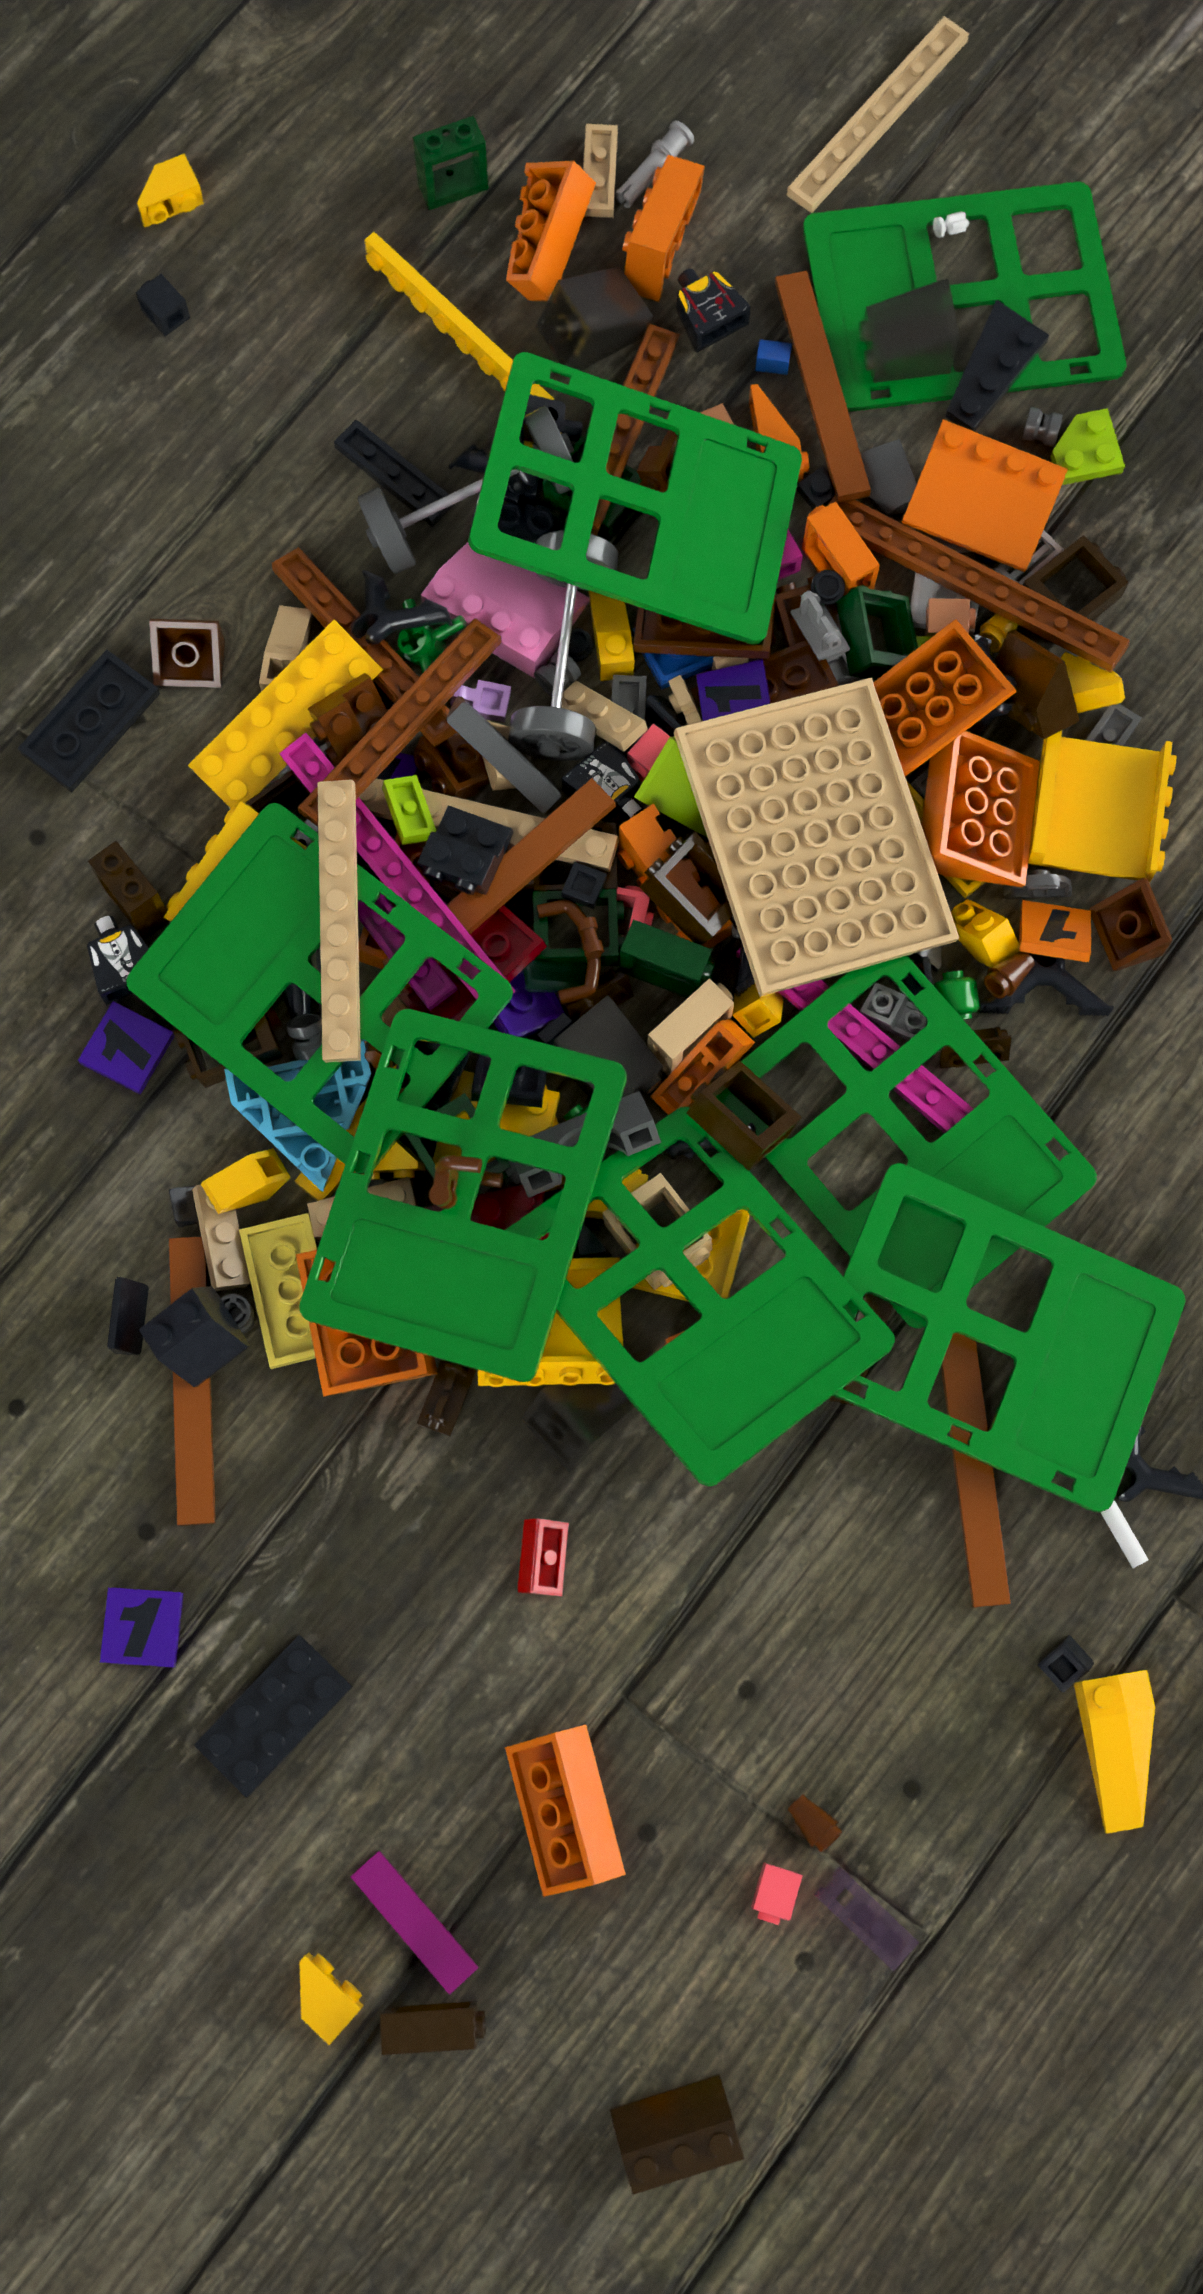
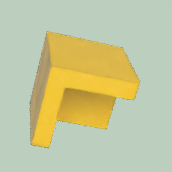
[732,982,783,1038]

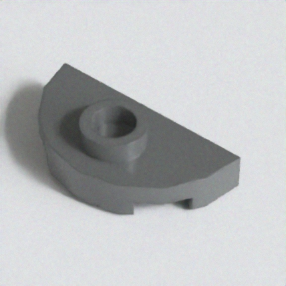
[1003,869,1072,899]

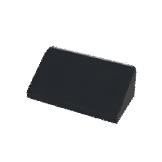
[645,695,688,737]
[107,1277,149,1355]

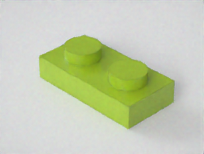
[382,775,437,845]

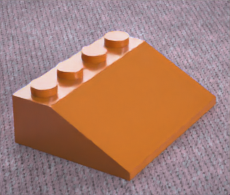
[901,419,1068,572]
[873,619,1017,777]
[921,731,1040,887]
[296,1250,438,1397]

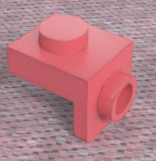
[616,886,654,931]

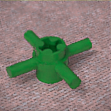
[395,599,467,674]

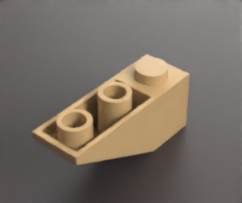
[259,606,313,692]

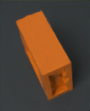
[802,501,880,596]

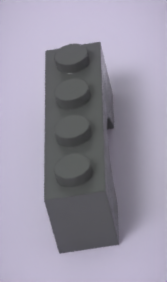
[513,1091,661,1198]

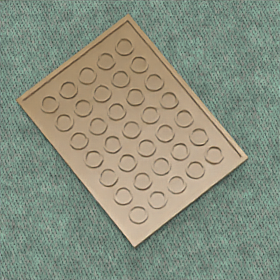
[674,678,959,997]

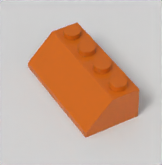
[505,1725,626,1897]

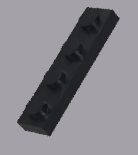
[334,419,455,527]

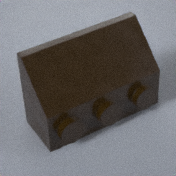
[995,630,1080,739]
[610,2074,745,2195]

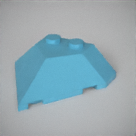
[224,1041,371,1192]

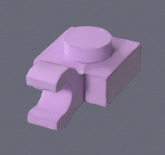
[450,680,511,722]

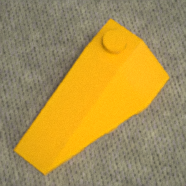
[1074,1670,1155,1834]

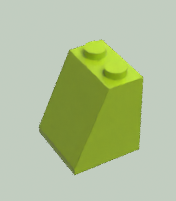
[634,737,708,838]

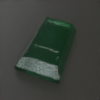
[522,961,587,993]

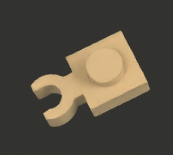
[668,675,703,725]

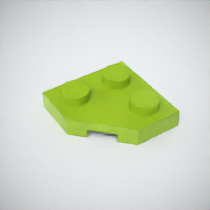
[1051,408,1125,485]

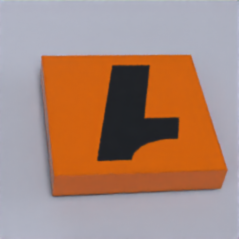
[1019,900,1091,962]

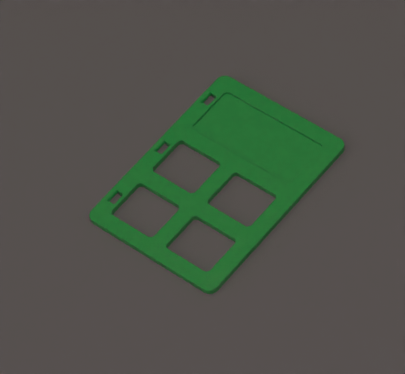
[803,182,1127,412]
[468,352,802,645]
[126,803,513,1175]
[716,956,1097,1329]
[299,1009,627,1382]
[505,1107,895,1486]
[833,1163,1186,1512]

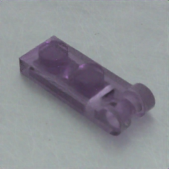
[814,1866,919,1971]

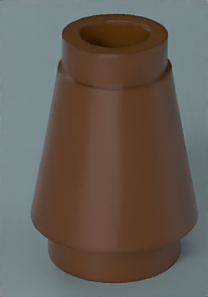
[984,951,1035,998]
[788,1794,843,1853]

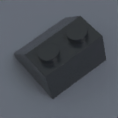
[139,1286,250,1387]

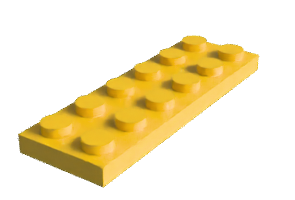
[188,620,383,808]

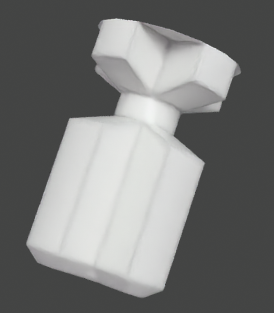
[933,212,969,238]

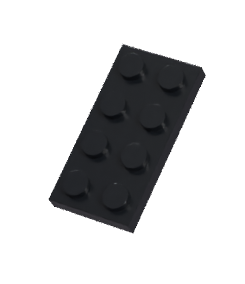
[18,649,160,793]
[194,1635,353,1798]

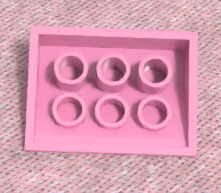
[421,542,590,678]

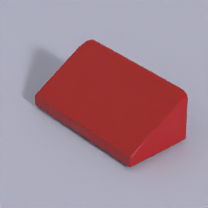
[517,1518,569,1597]

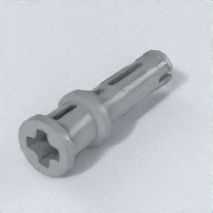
[615,120,694,208]

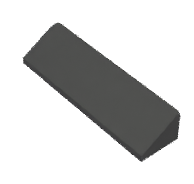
[446,696,561,813]

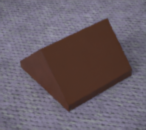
[149,619,225,688]
[1088,877,1173,971]

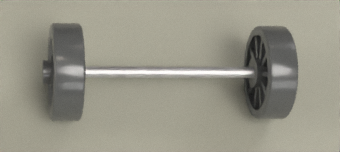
[358,406,574,574]
[508,531,619,761]

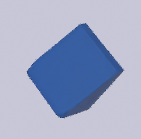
[755,339,792,375]

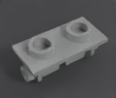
[791,591,850,661]

